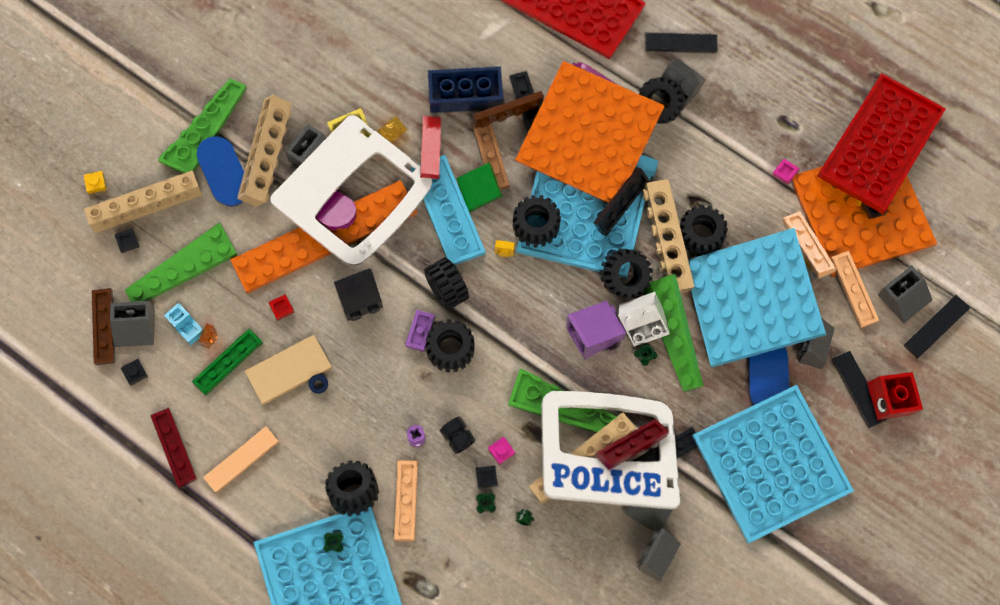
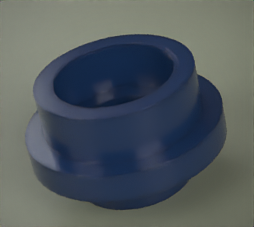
[309,374,328,394]

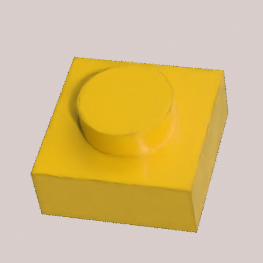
[84,171,107,194]
[495,240,515,257]

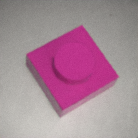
[773,159,799,185]
[488,437,515,465]

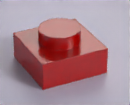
[268,294,295,321]

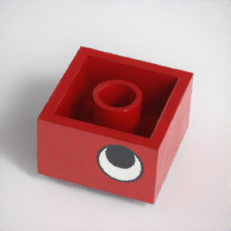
[867,372,924,420]

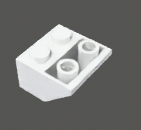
[618,292,670,347]

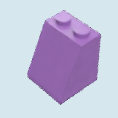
[566,301,626,360]

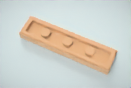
[783,212,836,279]
[830,251,879,328]
[203,427,279,494]
[394,460,418,541]

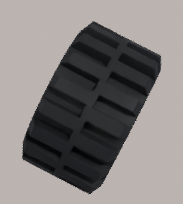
[639,77,685,124]
[513,195,561,248]
[680,205,728,257]
[600,249,653,298]
[424,257,469,310]
[426,319,475,372]
[325,460,379,516]

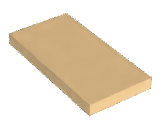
[245,335,332,405]

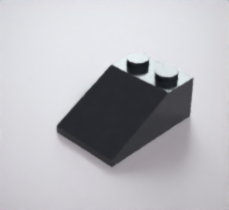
[334,268,383,321]

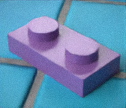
[405,310,435,352]

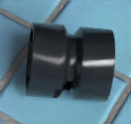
[439,417,476,454]

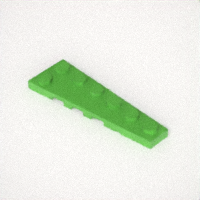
[158,78,247,174]
[125,223,238,302]
[644,274,703,392]
[508,369,618,433]

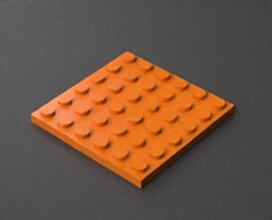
[515,61,665,203]
[791,166,937,278]

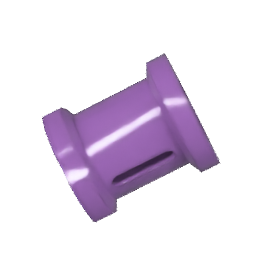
[407,425,425,447]

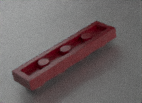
[150,408,198,488]
[596,419,669,470]

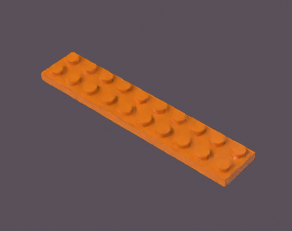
[230,180,418,294]

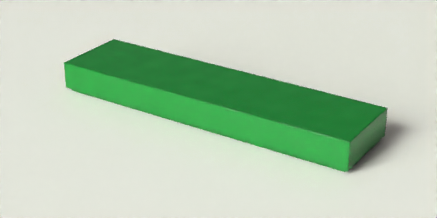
[192,329,263,396]

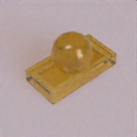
[368,115,407,143]

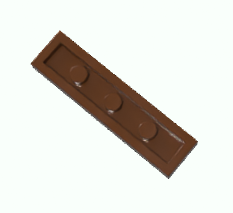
[472,91,544,129]
[92,288,115,365]

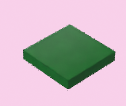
[456,162,503,212]

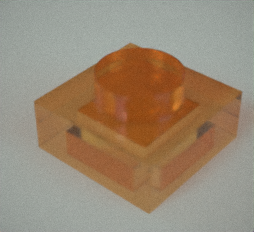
[199,323,218,349]

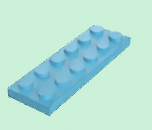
[410,155,486,265]

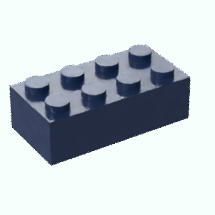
[428,66,503,113]

